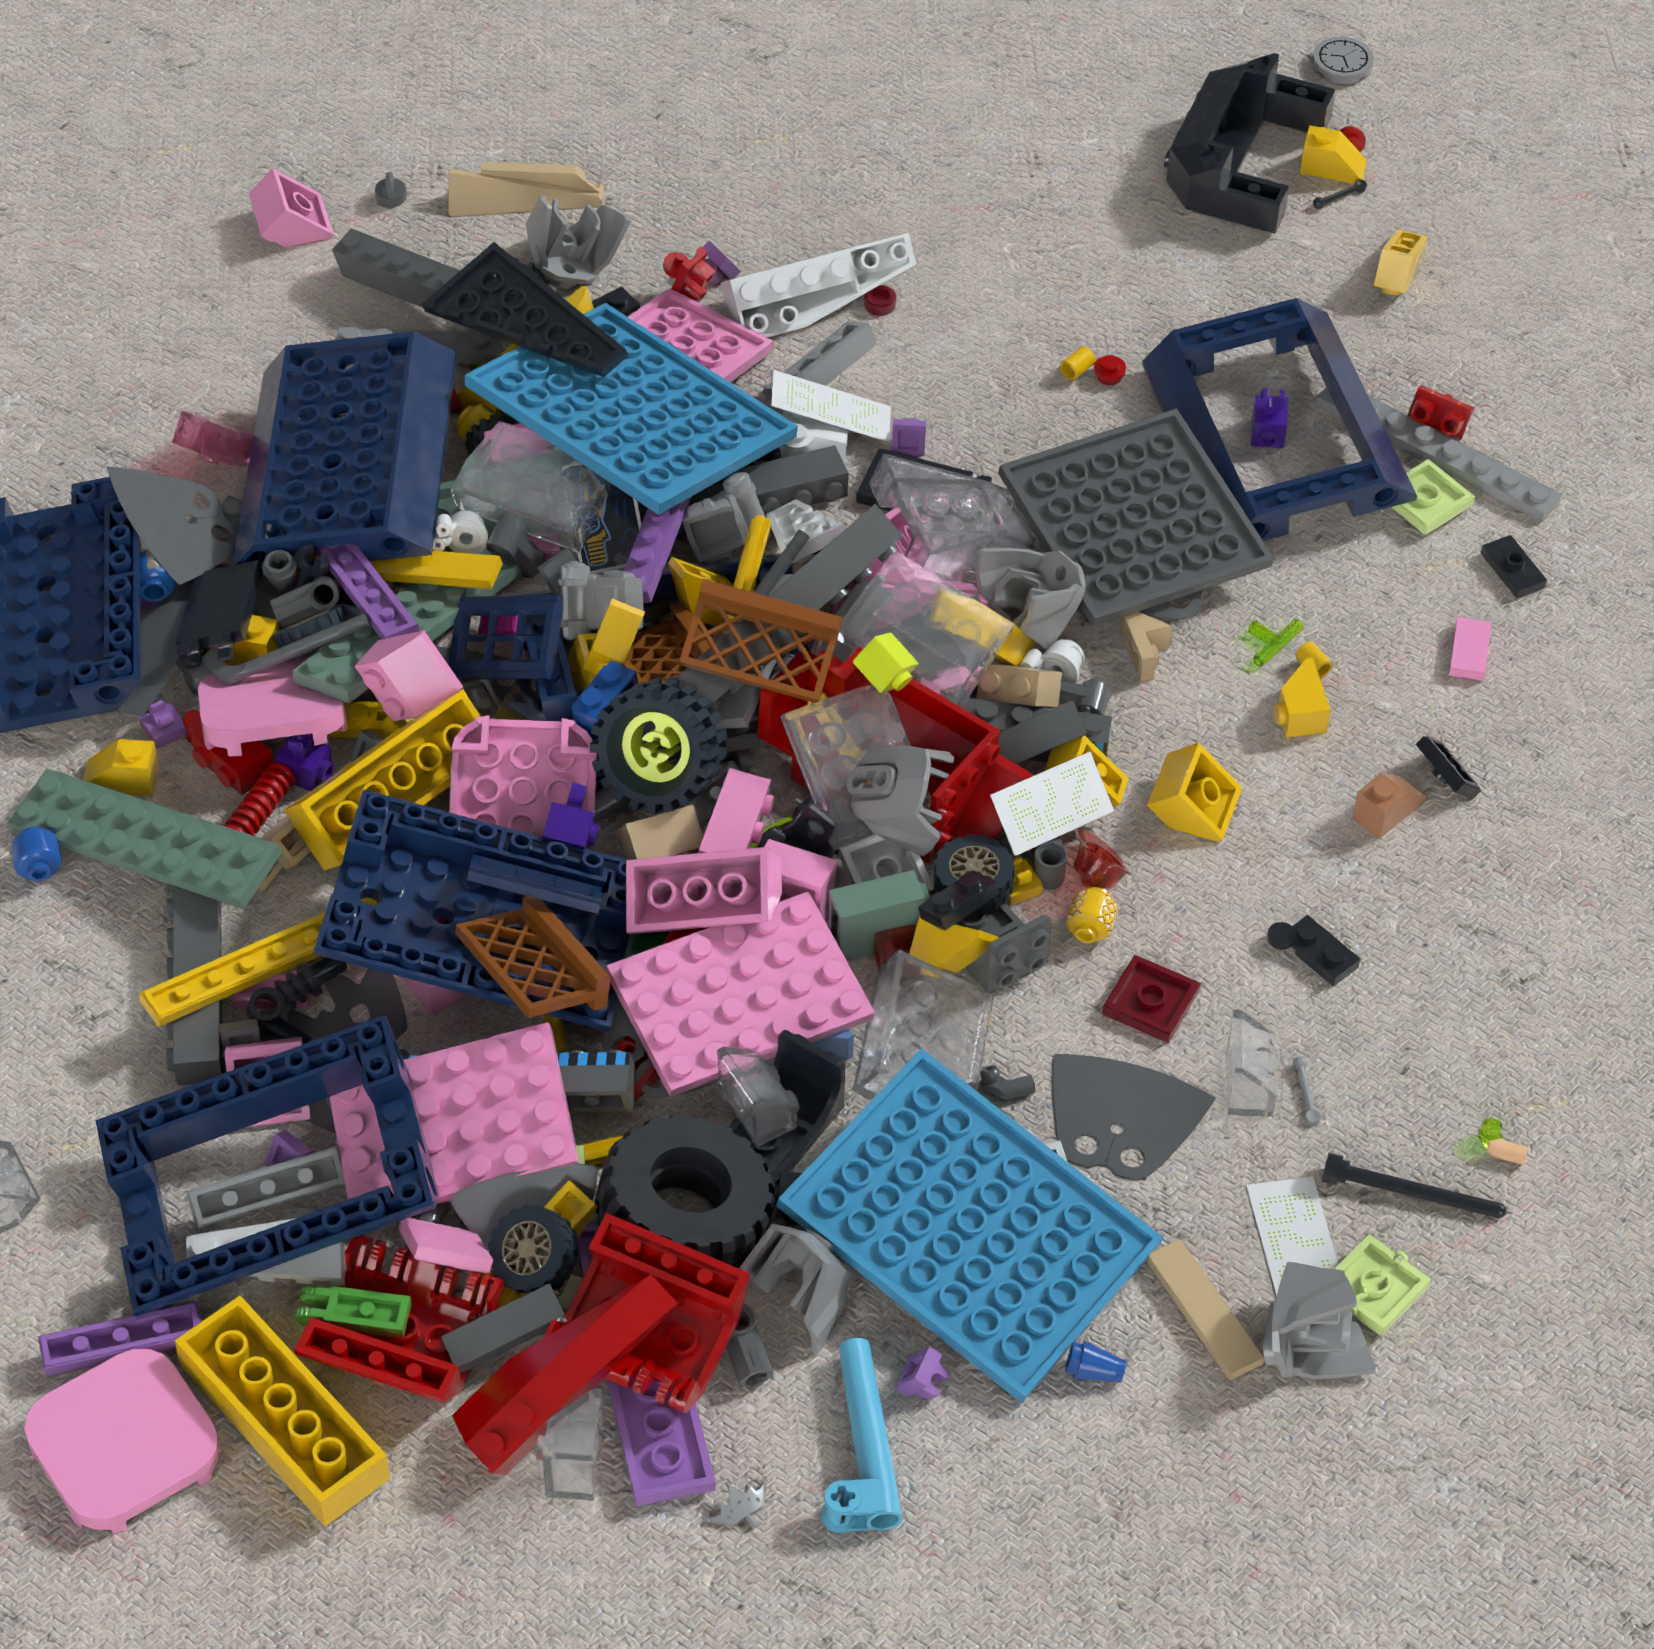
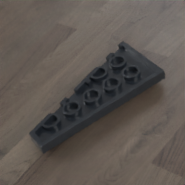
[422,242,628,378]

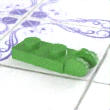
[294,1286,411,1339]

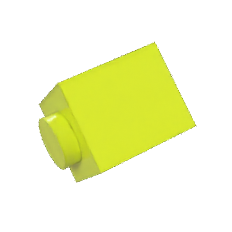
[852,632,919,693]

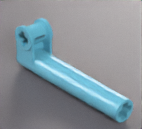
[821,1338,903,1533]

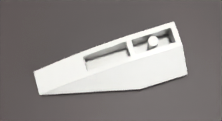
[720,233,917,337]

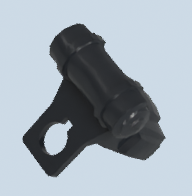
[757,792,860,859]

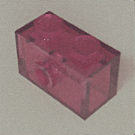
[172,411,253,466]

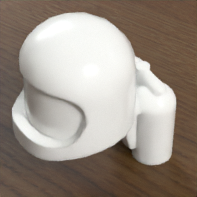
[433,510,488,554]
[1019,639,1085,683]

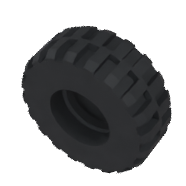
[595,1115,775,1268]

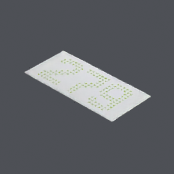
[771,370,891,443]
[990,752,1114,856]
[1246,1176,1338,1296]

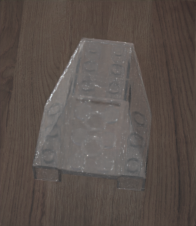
[869,453,1046,582]

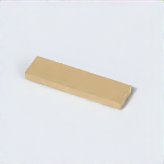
[1146,1239,1264,1381]

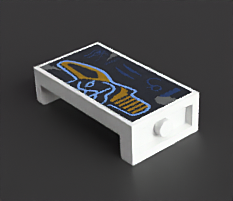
[561,462,642,575]

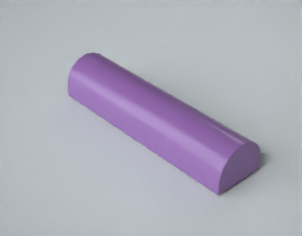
[38,1301,201,1377]

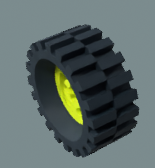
[590,678,727,814]

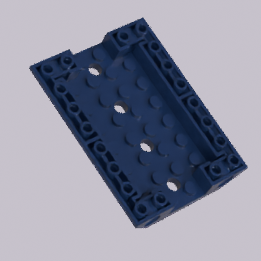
[232,331,457,569]
[0,477,141,733]
[313,789,630,1032]

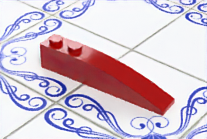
[452,1274,679,1475]

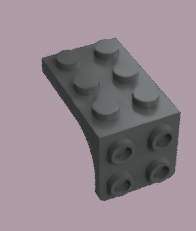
[955,903,1052,994]

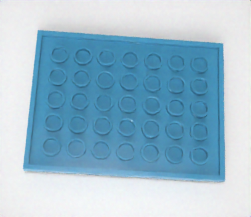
[464,303,798,515]
[776,1048,1163,1403]

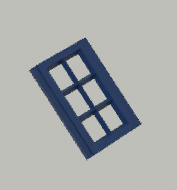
[449,595,563,680]
[467,854,602,914]

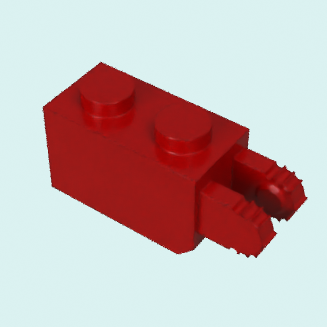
[182,709,273,795]

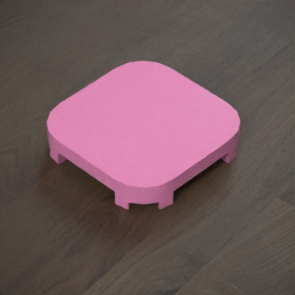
[198,658,347,756]
[449,715,597,849]
[24,1349,221,1535]

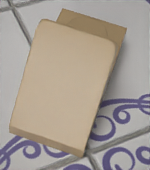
[1120,612,1172,682]

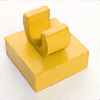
[1007,856,1043,906]

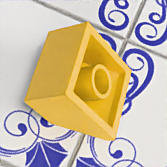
[1147,742,1242,842]

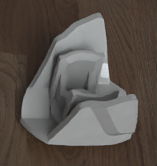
[526,195,631,289]
[976,548,1086,651]
[847,746,954,856]
[739,1224,853,1354]
[1263,1262,1376,1380]

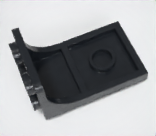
[728,1030,845,1183]

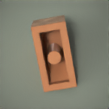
[1352,773,1427,839]

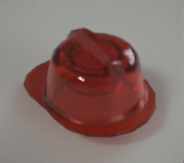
[1073,828,1132,890]

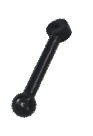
[1313,179,1367,209]

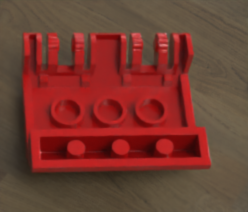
[543,1213,750,1414]
[294,1234,504,1403]

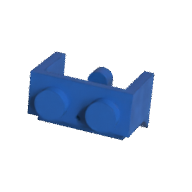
[571,661,638,741]

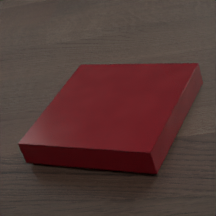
[1102,954,1201,1043]

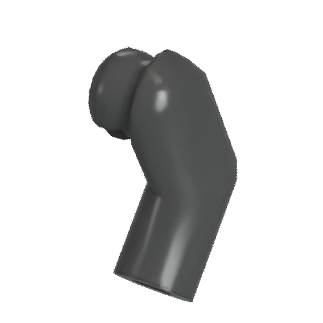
[979,1065,1036,1100]

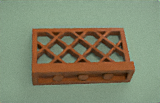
[679,579,843,704]
[623,604,710,684]
[455,896,610,1018]

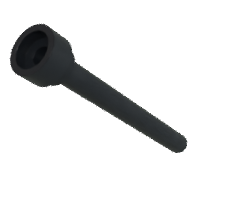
[1321,1152,1507,1218]

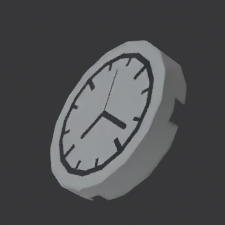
[1312,37,1374,84]

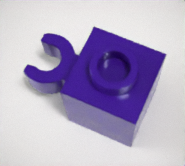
[1251,388,1288,449]
[275,733,334,791]
[543,783,600,849]

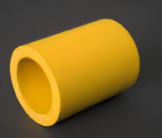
[1060,346,1096,381]
[1295,641,1333,679]

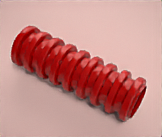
[223,762,296,836]

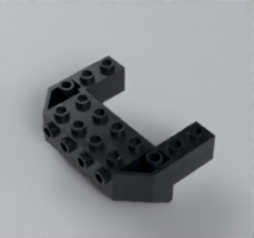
[1164,53,1336,234]

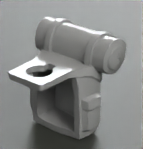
[682,472,773,563]
[558,561,643,642]

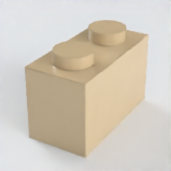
[977,663,1062,707]
[617,805,703,860]

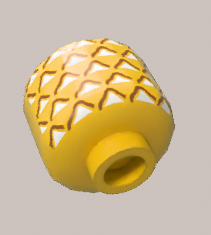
[1066,887,1118,943]

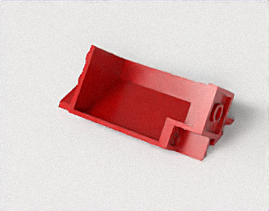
[758,647,1033,864]

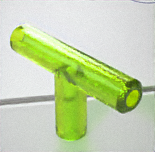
[1248,619,1304,667]

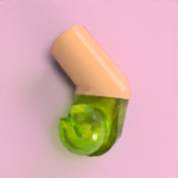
[1478,1118,1528,1165]

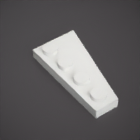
[766,499,846,564]
[186,1218,345,1286]

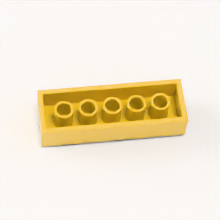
[284,689,481,870]
[175,1295,390,1527]

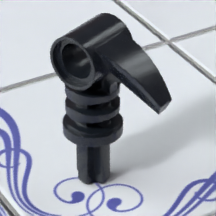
[246,957,347,1044]

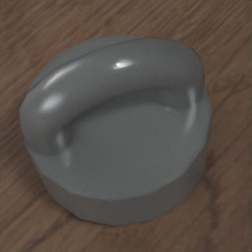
[375,172,407,207]

